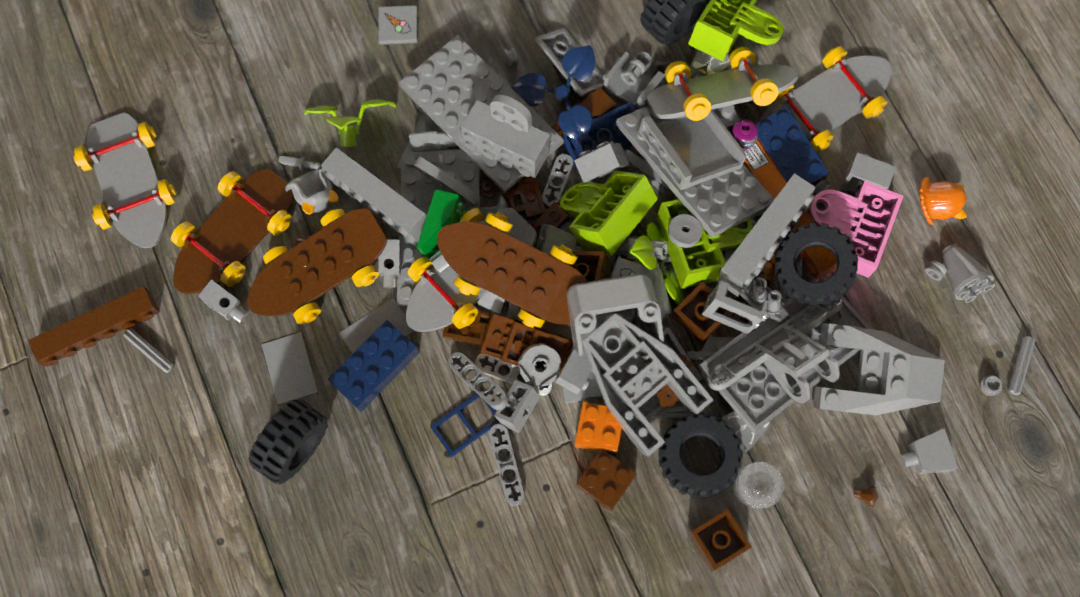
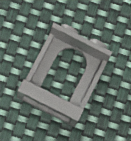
[702,281,769,334]

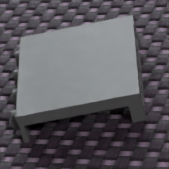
[639,110,747,190]

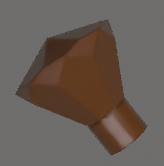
[854,486,879,507]

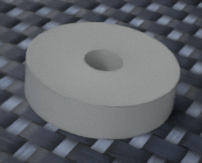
[668,214,702,248]

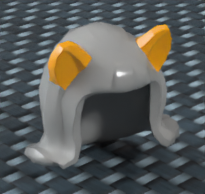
[285,168,339,215]

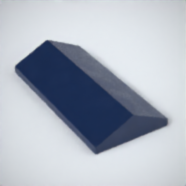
[560,101,635,171]

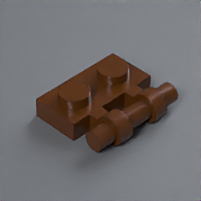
[503,177,546,220]
[442,307,490,345]

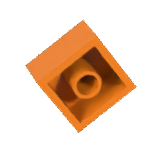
[575,402,622,455]

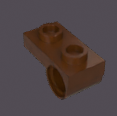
[532,201,570,241]

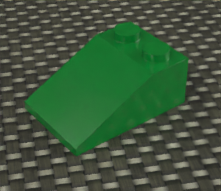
[417,189,468,259]

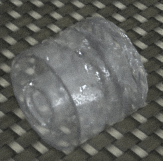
[732,462,784,509]

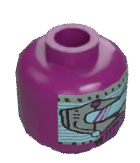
[731,119,758,150]

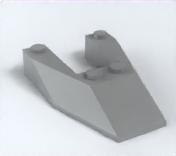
[582,313,713,456]
[813,324,945,415]

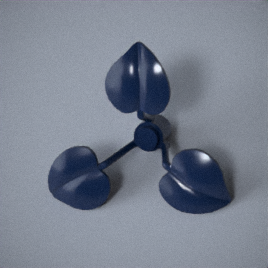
[511,45,595,141]

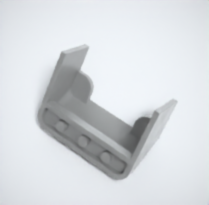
[567,274,664,356]

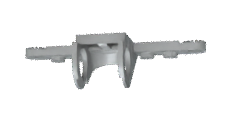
[708,299,843,403]

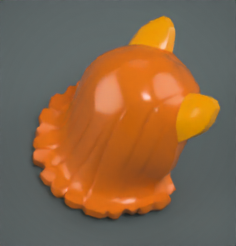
[919,177,967,225]

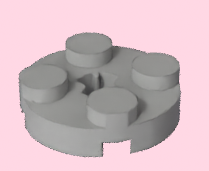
[518,343,561,386]

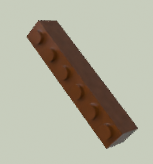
[28,286,159,366]

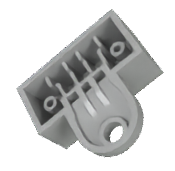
[461,95,550,178]

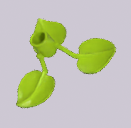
[304,99,396,147]
[630,222,684,306]

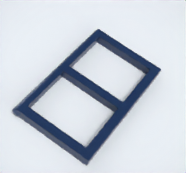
[430,390,500,457]

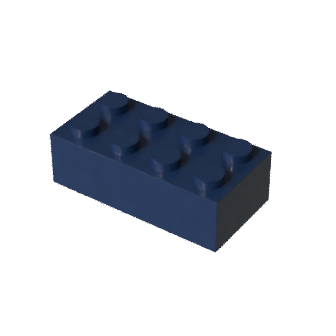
[755,106,829,186]
[327,320,419,412]

